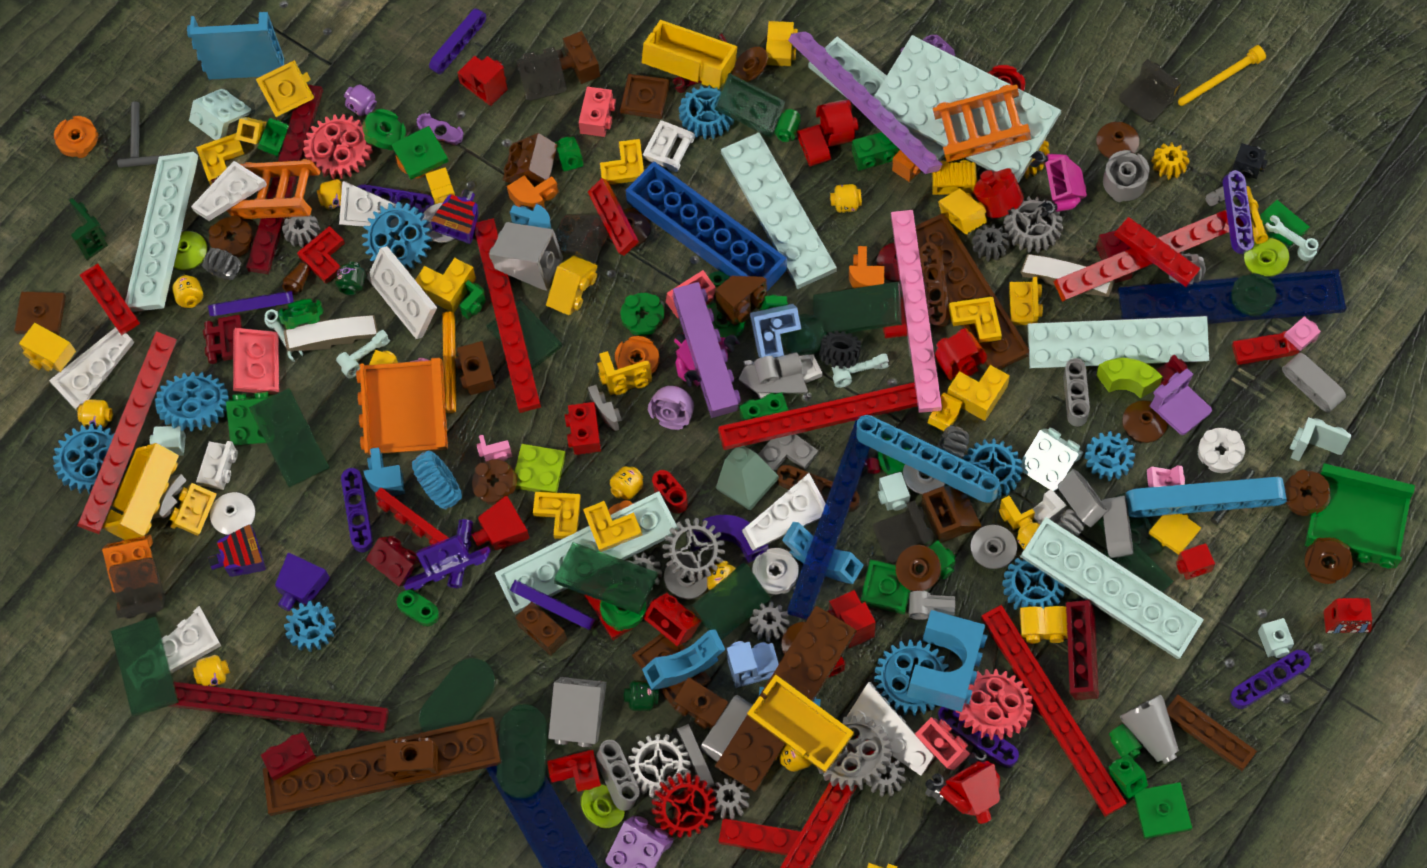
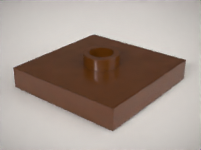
[620,74,670,119]
[14,292,66,335]

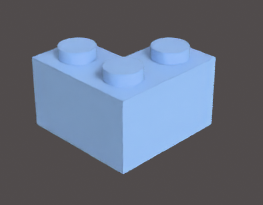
[750,304,801,358]
[727,641,779,688]

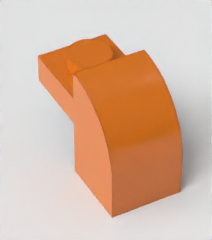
[507,175,559,211]
[849,246,884,296]

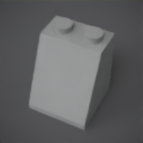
[489,222,563,291]
[548,677,607,747]

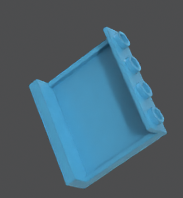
[187,12,284,80]

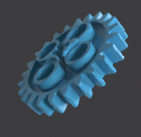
[362,202,433,270]
[155,372,229,431]
[53,424,127,494]
[874,640,949,716]

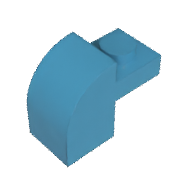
[510,204,552,229]
[364,447,405,496]

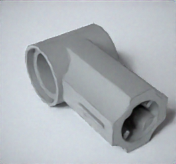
[909,591,955,620]

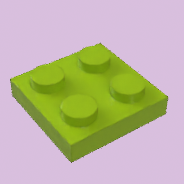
[515,444,566,493]

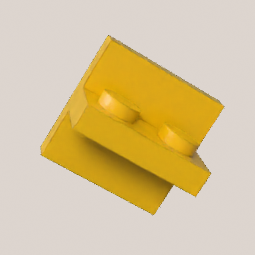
[256,60,314,117]

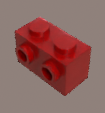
[565,402,601,455]
[643,593,701,647]

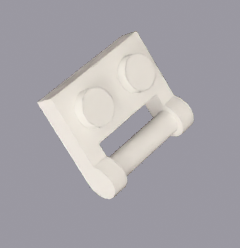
[643,120,696,172]

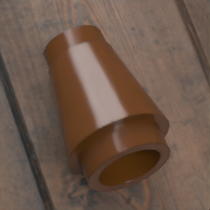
[282,262,311,295]

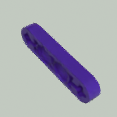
[429,8,486,74]
[1223,170,1254,254]
[357,185,435,214]
[208,291,294,316]
[341,468,373,552]
[510,580,595,630]
[1230,650,1311,709]
[938,707,1019,768]

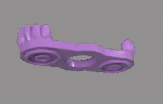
[416,113,463,145]

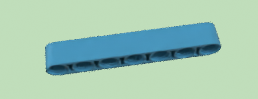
[856,415,999,503]
[1126,477,1287,518]

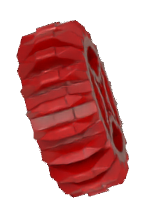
[652,772,716,838]

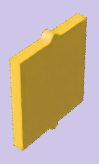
[1149,514,1201,555]

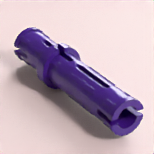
[447,519,473,589]

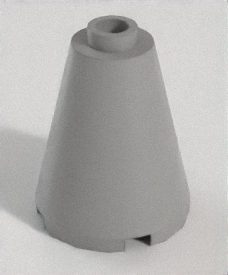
[1120,695,1179,764]

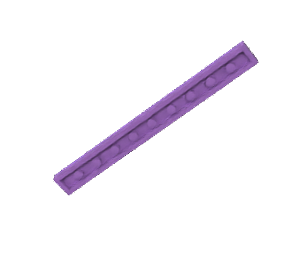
[788,31,943,174]

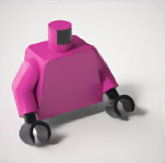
[1029,151,1087,217]
[674,332,740,387]

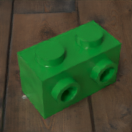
[852,132,900,171]
[739,392,789,421]

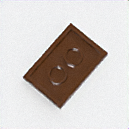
[632,633,712,708]

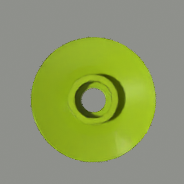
[173,231,208,270]
[1244,238,1289,277]
[581,784,625,828]

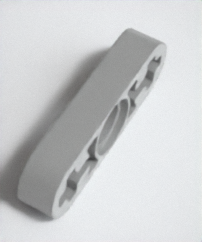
[677,724,715,787]

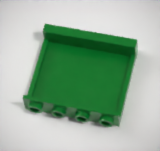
[1304,463,1415,569]

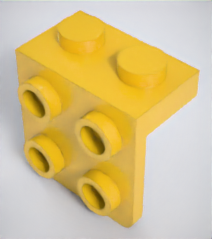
[597,351,652,395]

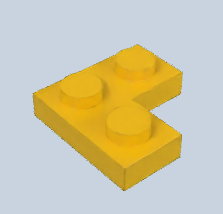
[196,133,244,186]
[600,139,644,184]
[949,297,1002,343]
[533,492,581,539]
[583,501,643,552]

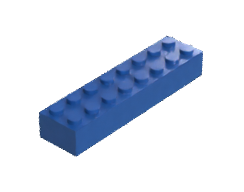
[625,161,787,291]

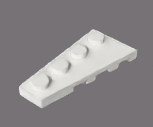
[49,327,134,412]
[742,473,831,551]
[126,606,221,692]
[846,682,935,776]

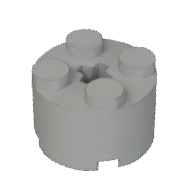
[1103,150,1149,202]

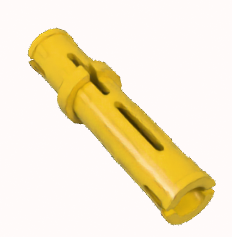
[1246,186,1268,244]

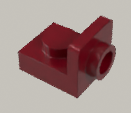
[1156,354,1187,386]

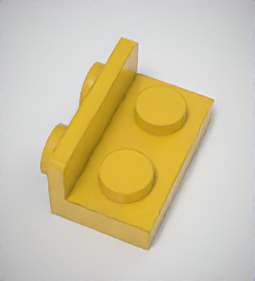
[1009,277,1043,325]
[169,483,217,536]

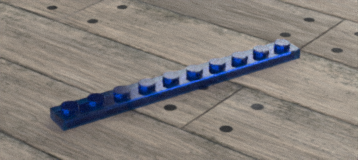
[787,420,871,620]

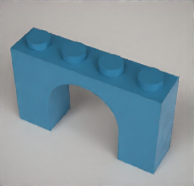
[906,610,987,712]

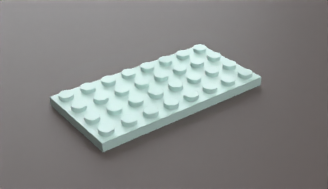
[874,35,1061,183]

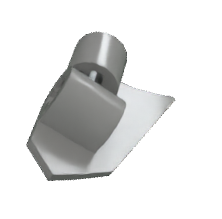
[739,352,808,393]

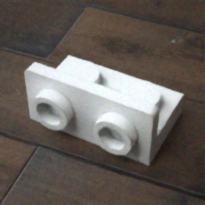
[196,441,238,490]

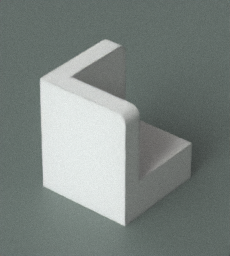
[1033,489,1066,524]

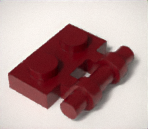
[203,315,242,364]

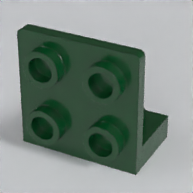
[69,198,108,261]

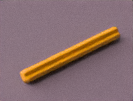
[442,311,456,414]

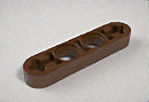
[920,242,950,327]
[776,465,860,512]

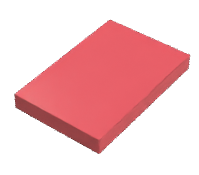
[233,328,279,395]

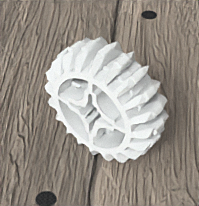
[628,734,692,798]

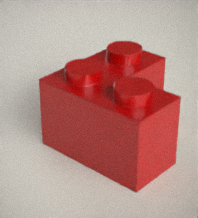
[457,56,508,106]
[827,590,876,649]

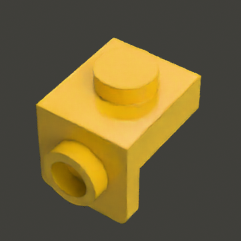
[927,393,963,431]
[999,496,1035,530]

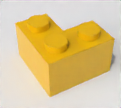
[546,255,598,315]
[415,258,476,312]
[19,323,76,373]
[947,365,1010,421]

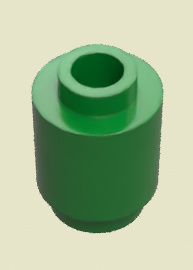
[775,109,801,142]
[1109,724,1143,760]

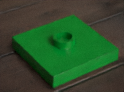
[391,126,449,180]
[1260,200,1310,249]
[860,559,911,615]
[1133,782,1192,839]

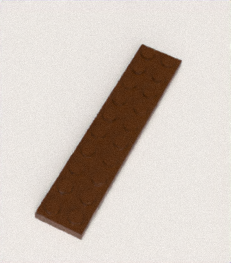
[263,717,502,816]

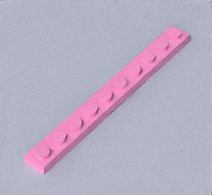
[891,210,942,413]

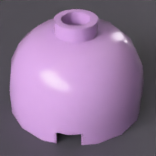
[648,386,694,430]

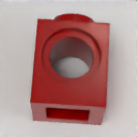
[1176,543,1215,580]

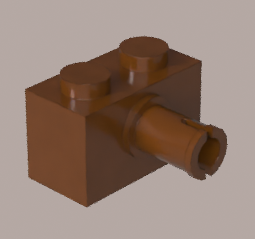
[550,31,600,84]
[672,677,728,729]

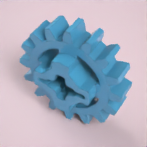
[1085,431,1135,481]
[284,601,336,652]

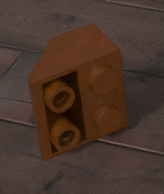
[503,133,557,187]
[715,276,767,326]
[921,486,981,543]

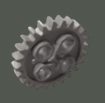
[818,716,892,791]

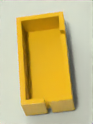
[642,20,738,90]
[102,443,179,540]
[747,675,854,773]

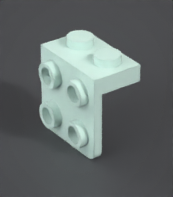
[189,89,251,140]
[1289,417,1352,461]
[1020,428,1084,491]

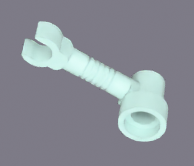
[1264,215,1318,261]
[265,309,303,362]
[336,330,390,378]
[832,354,889,388]

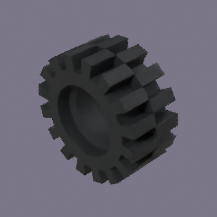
[819,331,861,369]

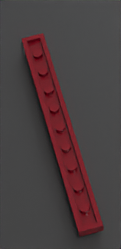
[246,84,323,275]
[155,680,389,733]

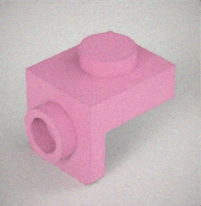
[1284,316,1321,351]
[477,435,512,461]
[1147,465,1185,488]

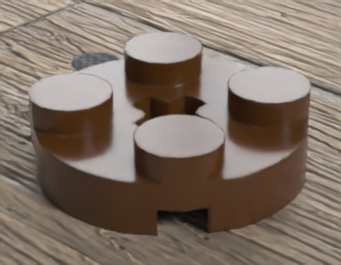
[209,215,253,258]
[472,459,517,505]
[1284,469,1331,516]
[1305,537,1353,584]

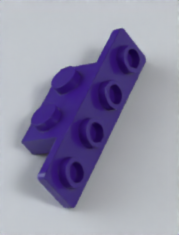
[404,534,491,590]

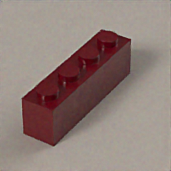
[1066,600,1099,700]

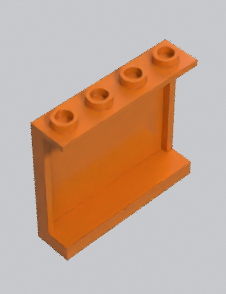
[356,358,448,455]

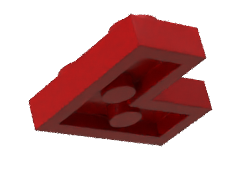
[297,226,345,284]
[547,750,601,792]

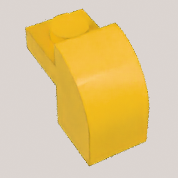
[425,167,455,204]

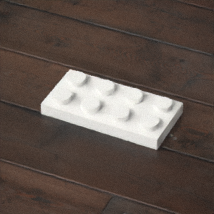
[367,246,437,339]

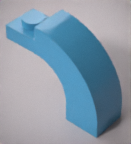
[782,522,864,584]
[642,629,725,690]

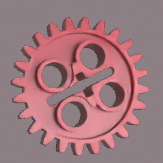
[303,114,373,179]
[956,669,1033,740]

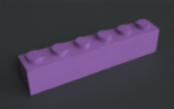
[672,282,741,418]

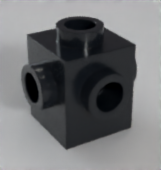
[1232,143,1268,179]

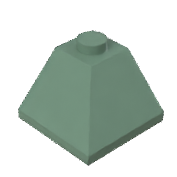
[716,446,779,511]

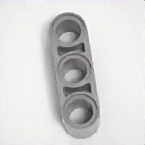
[1282,353,1346,413]
[1063,358,1090,427]
[1057,469,1108,527]
[1102,496,1133,558]
[700,695,753,762]
[595,740,639,811]

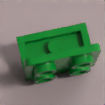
[226,391,275,445]

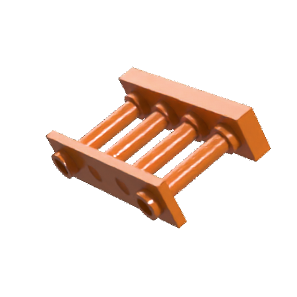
[933,85,1031,162]
[226,159,321,219]

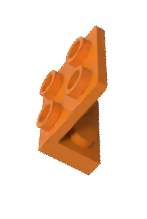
[102,534,158,592]

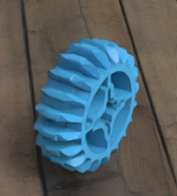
[679,84,736,139]
[963,439,1023,499]
[412,450,462,509]
[1002,558,1066,610]

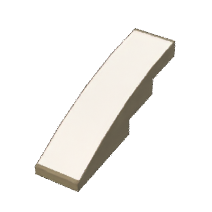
[1021,254,1115,297]
[283,315,378,351]

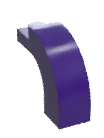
[686,515,769,563]

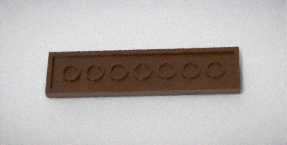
[915,213,1029,370]
[715,606,857,792]

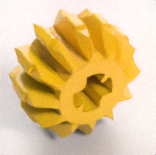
[1151,142,1189,180]

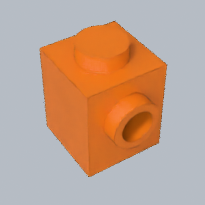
[892,150,921,182]

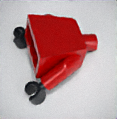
[926,749,1000,824]

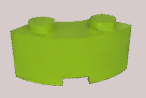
[1096,358,1162,399]

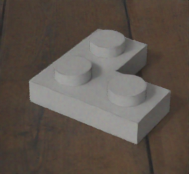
[758,434,818,472]

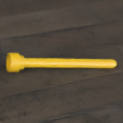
[1178,45,1266,106]

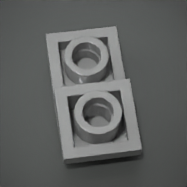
[588,385,622,431]
[152,474,187,519]

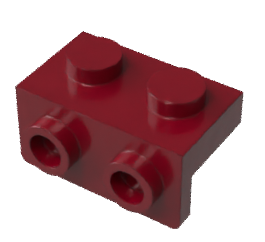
[366,536,422,587]
[260,732,316,781]

